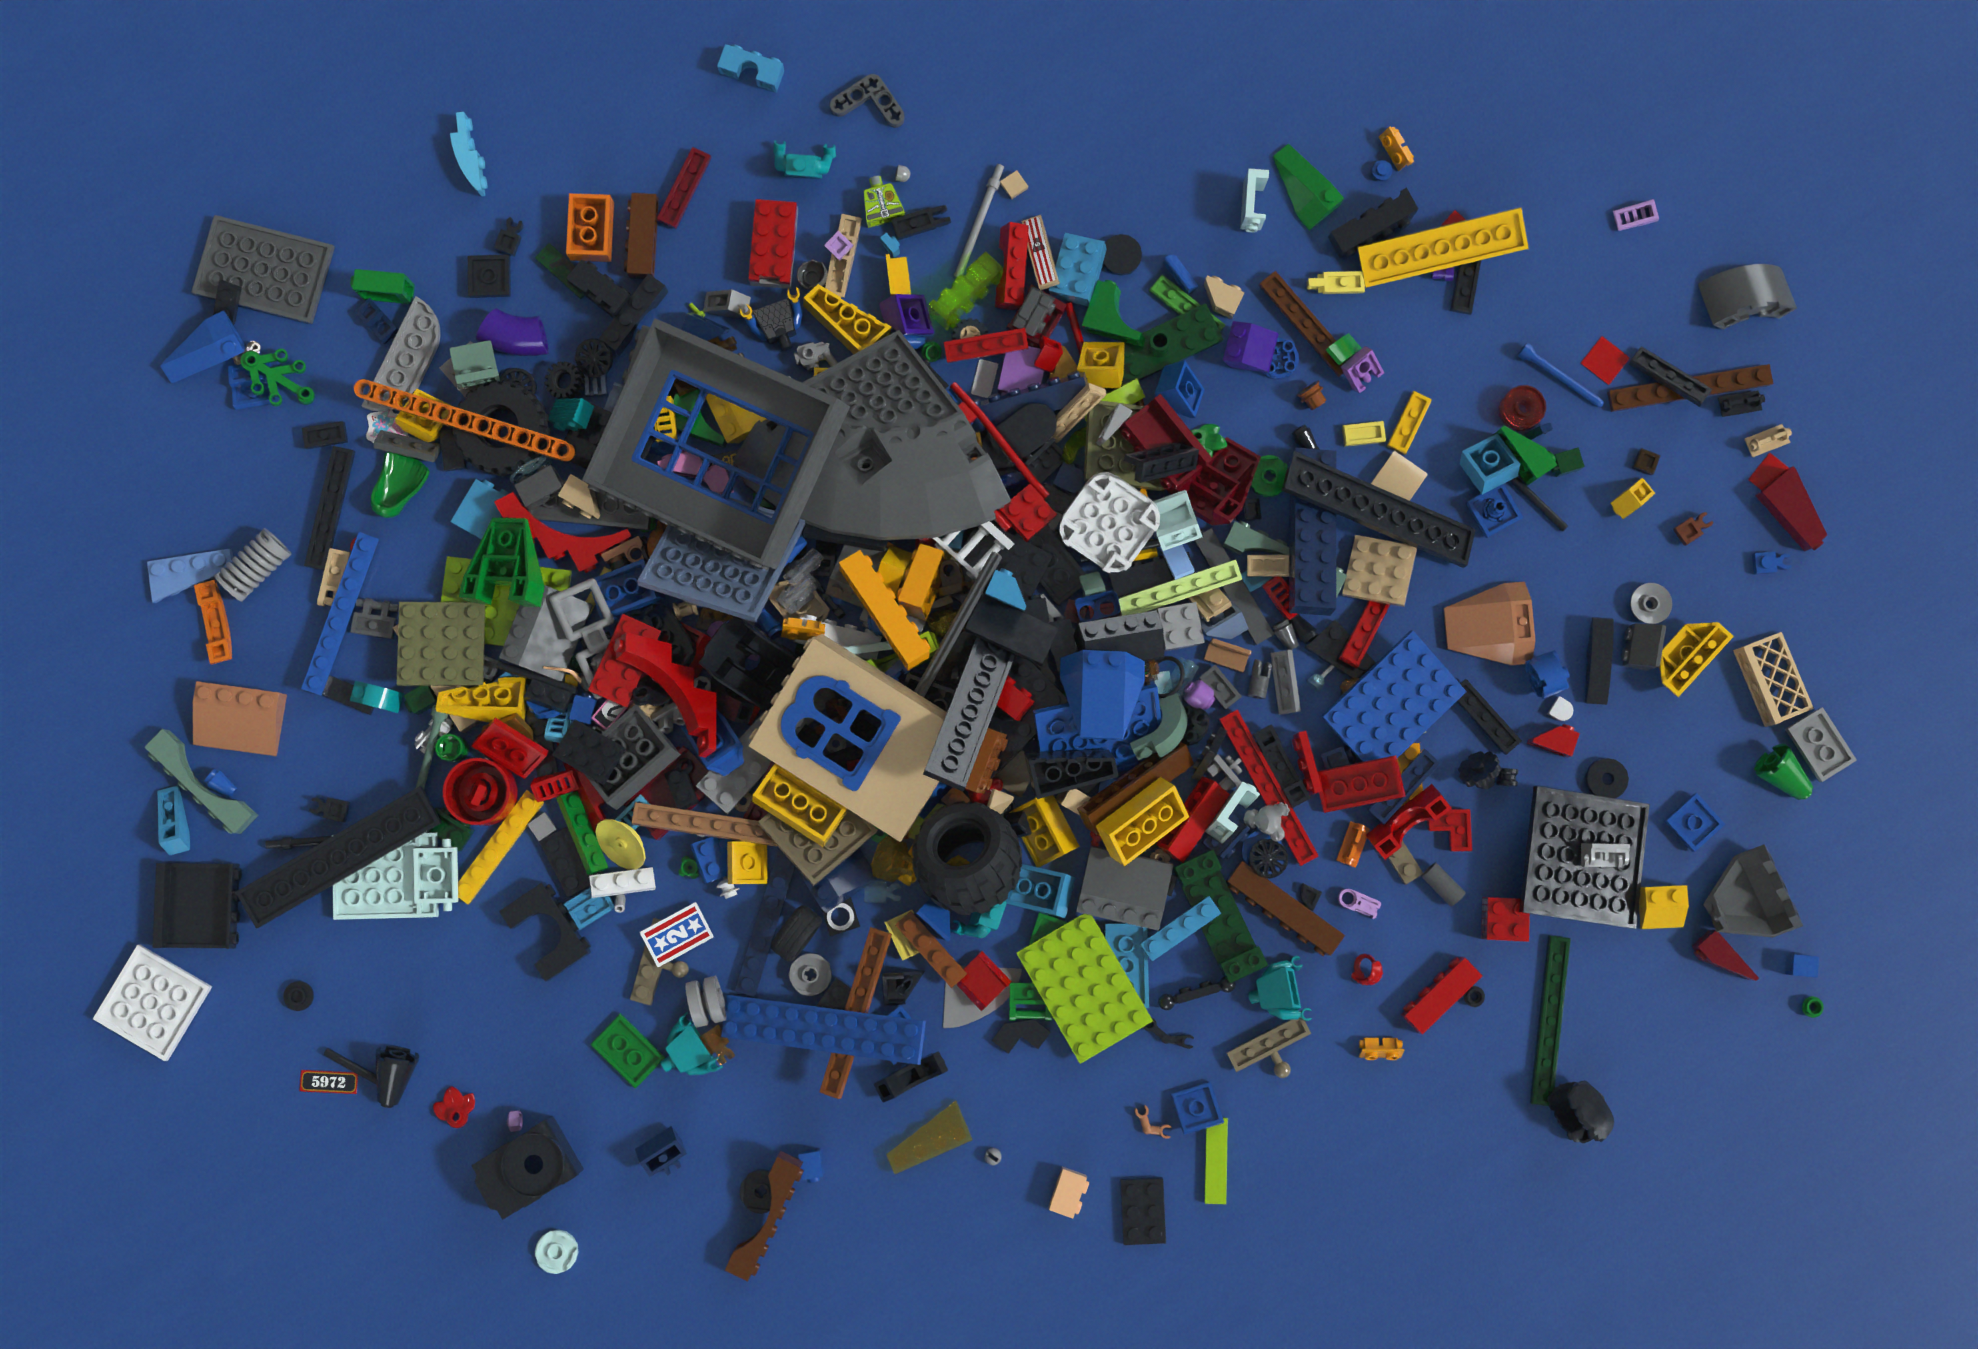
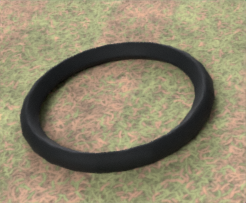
[1145,656,1185,698]

